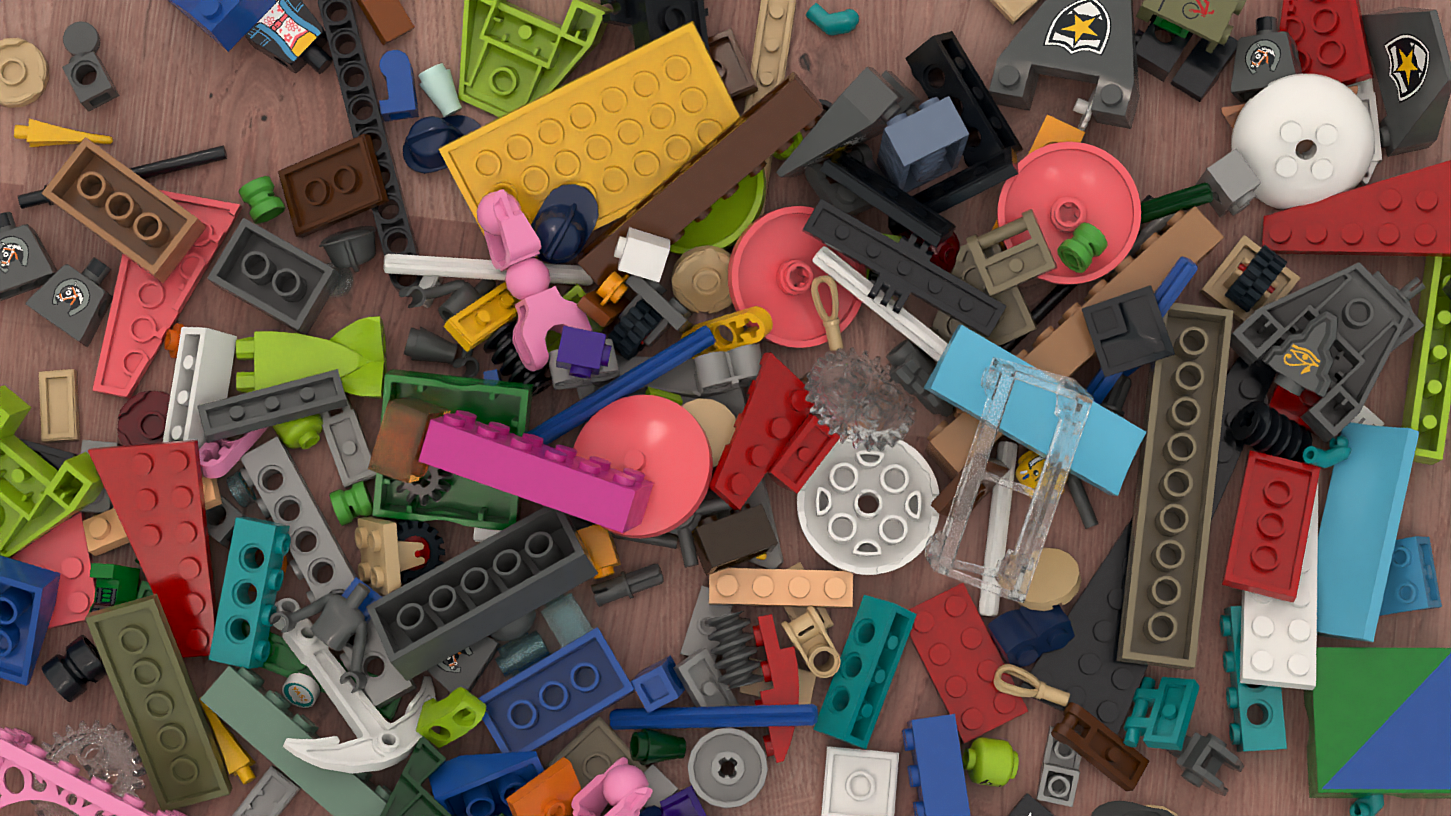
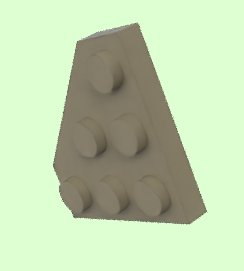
[930,243,1038,365]

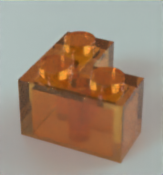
[368,397,451,483]

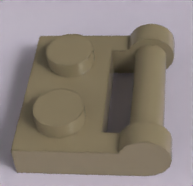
[966,209,1057,297]

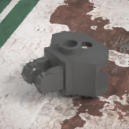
[1166,732,1244,796]

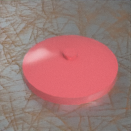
[997,142,1141,285]
[728,206,866,348]
[573,395,713,539]

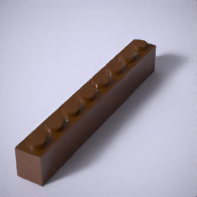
[577,72,823,287]

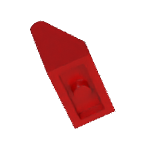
[767,414,840,494]

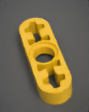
[681,306,773,359]

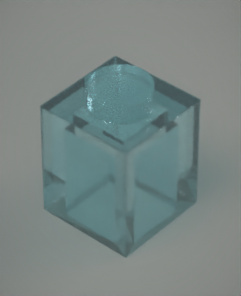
[540,593,593,648]

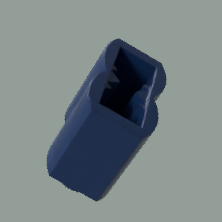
[987,604,1075,668]

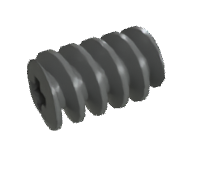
[705,611,764,690]

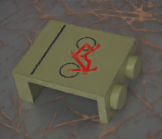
[1136,0,1247,53]

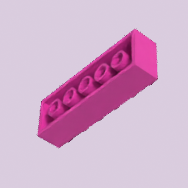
[419,410,654,533]

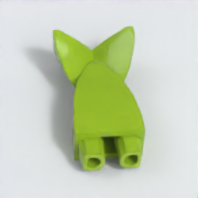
[236,316,387,399]

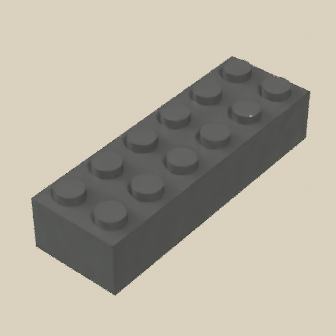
[366,506,598,681]

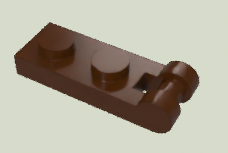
[1051,702,1149,791]

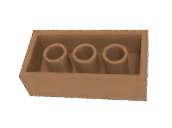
[42,137,206,284]

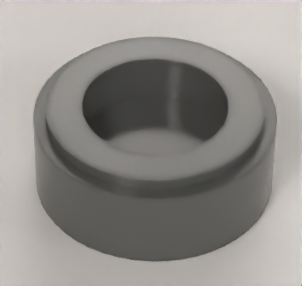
[63,21,100,56]

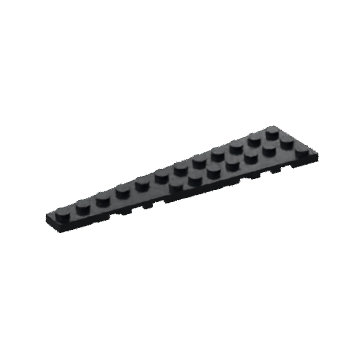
[1020,343,1278,735]

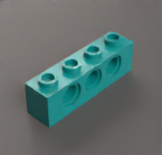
[209,517,291,669]
[813,595,917,750]
[1220,606,1287,752]

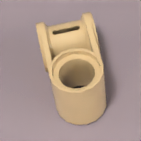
[781,605,841,678]

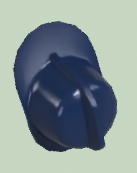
[403,115,481,174]
[531,184,599,264]

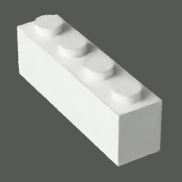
[163,327,237,449]

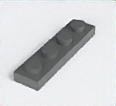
[197,369,348,443]

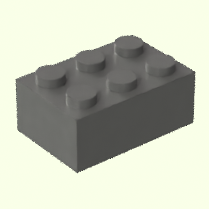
[207,217,342,335]

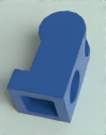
[379,50,419,122]

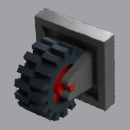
[607,274,694,360]

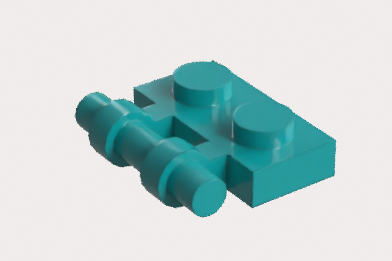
[1123,677,1200,751]

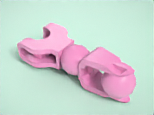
[477,189,593,371]
[571,757,653,816]

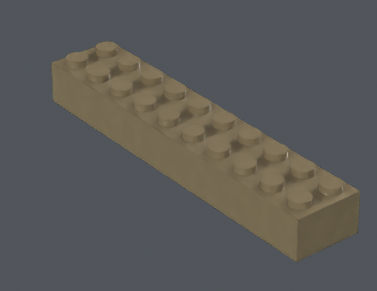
[1117,303,1234,670]

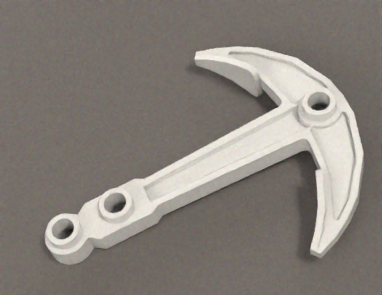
[273,598,436,774]

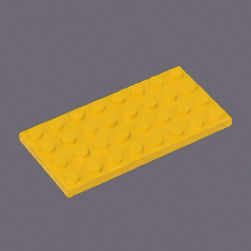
[439,21,740,258]

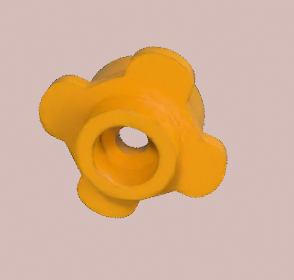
[596,271,630,306]

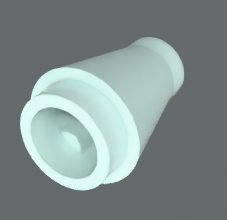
[418,63,462,118]

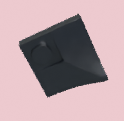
[1082,285,1175,378]

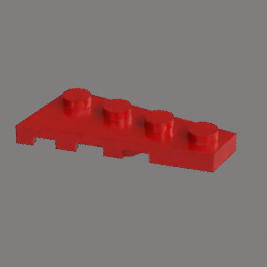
[708,352,819,510]

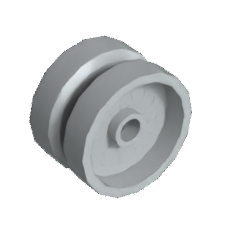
[688,727,768,808]

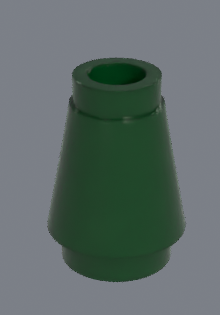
[630,729,686,765]

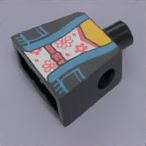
[245,0,333,74]

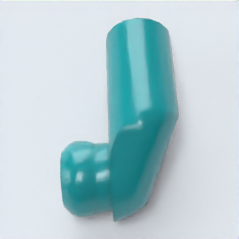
[805,3,859,36]
[1303,436,1351,468]
[1349,795,1384,816]

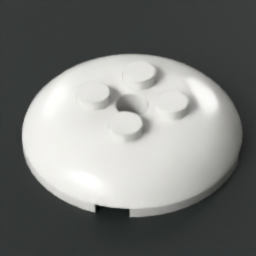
[1231,74,1375,210]
[797,432,939,575]

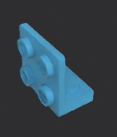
[1379,536,1442,616]

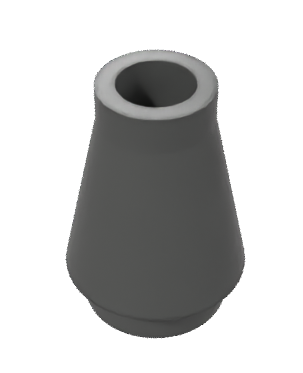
[403,327,458,365]

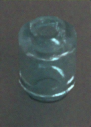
[495,630,551,677]

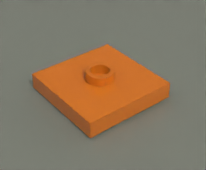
[506,757,582,816]

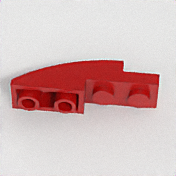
[752,614,799,763]

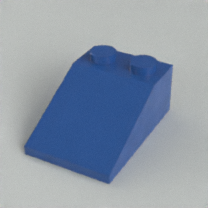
[168,0,277,52]
[0,555,61,686]
[429,751,545,816]

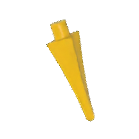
[14,118,113,147]
[199,697,256,785]

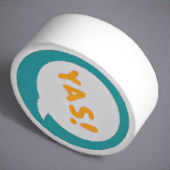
[282,673,320,708]

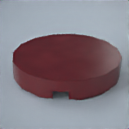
[117,391,170,446]

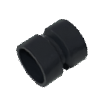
[41,635,107,702]

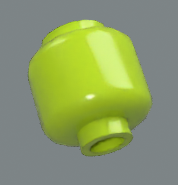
[272,414,323,450]
[962,737,1019,787]

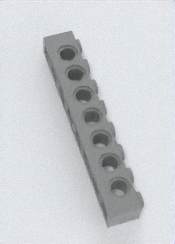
[240,436,417,709]

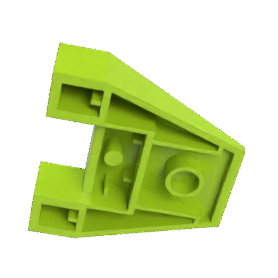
[458,0,613,117]
[0,385,104,558]

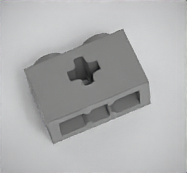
[1195,149,1261,218]

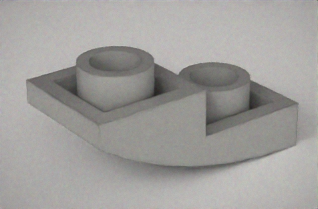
[1036,725,1082,807]

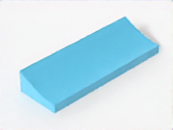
[924,325,1146,496]
[1317,422,1419,642]

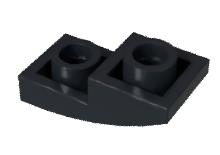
[1171,36,1238,102]

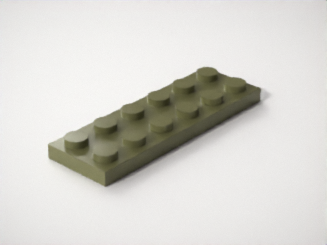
[85,594,233,812]

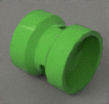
[238,176,286,224]
[1057,222,1108,273]
[329,481,373,526]

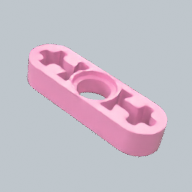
[199,427,269,479]

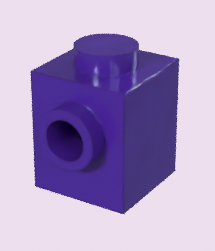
[556,326,612,379]

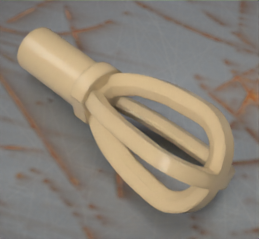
[811,275,843,351]
[994,664,1070,707]

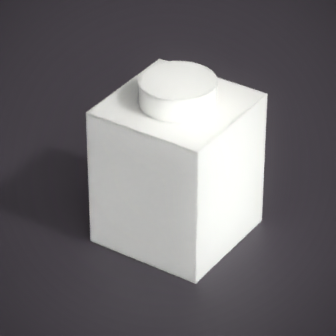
[614,227,670,282]

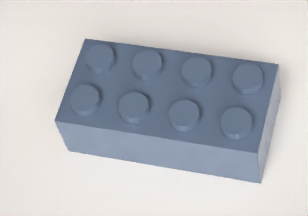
[877,96,969,193]

